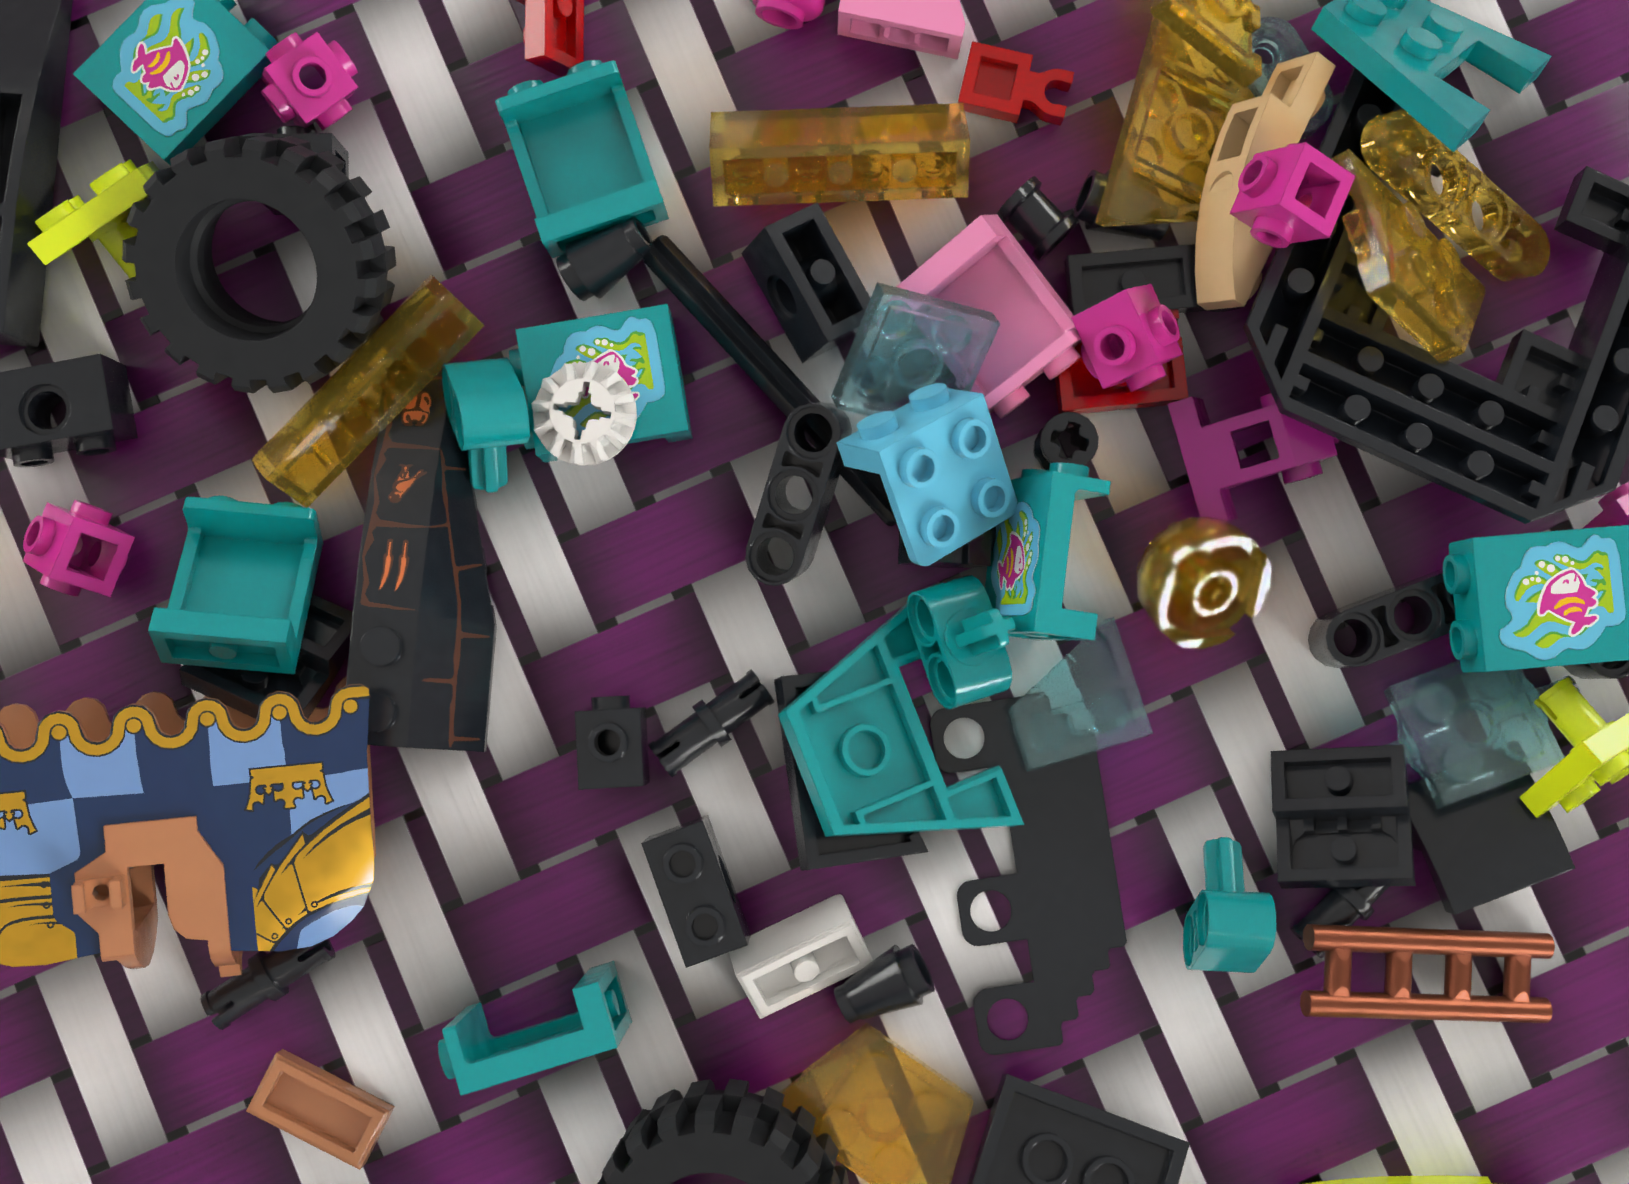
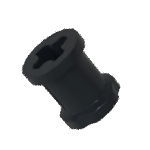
[997,176,1079,261]
[1033,412,1099,470]

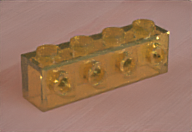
[709,103,970,207]

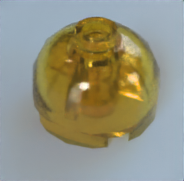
[1137,517,1271,649]

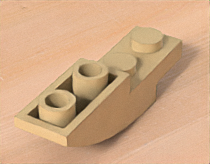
[1195,51,1336,310]

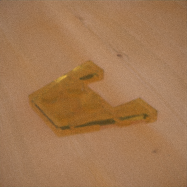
[780,1023,974,1184]

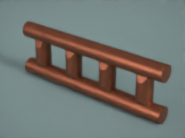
[1300,924,1555,1023]

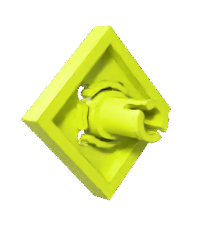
[27,159,160,278]
[1519,677,1629,818]

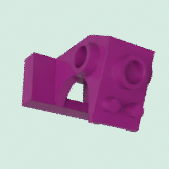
[1167,393,1339,527]

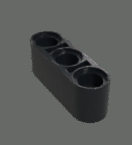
[745,402,852,586]
[1308,569,1456,668]

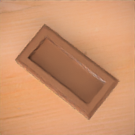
[246,1049,395,1170]

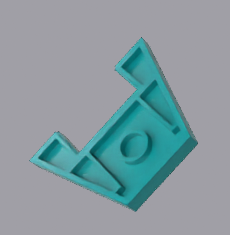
[1311,0,1552,152]
[778,604,1024,837]

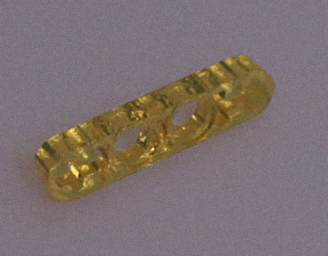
[1361,109,1550,281]

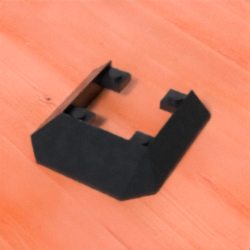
[1243,67,1629,524]

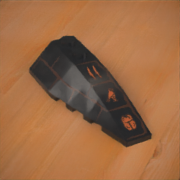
[346,368,497,752]

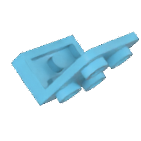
[836,383,1017,566]

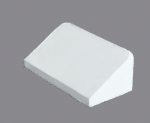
[729,894,873,1019]

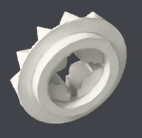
[531,360,637,466]

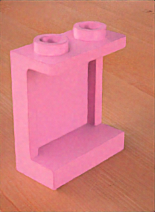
[883,214,1082,419]

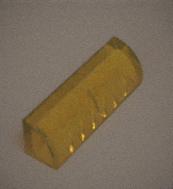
[252,274,485,508]

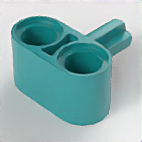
[442,357,530,493]
[907,575,1015,709]
[1183,837,1276,973]

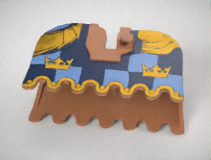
[0,676,376,978]

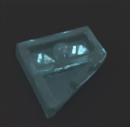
[1008,617,1153,772]

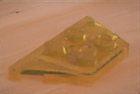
[1095,0,1256,227]
[1331,149,1486,364]

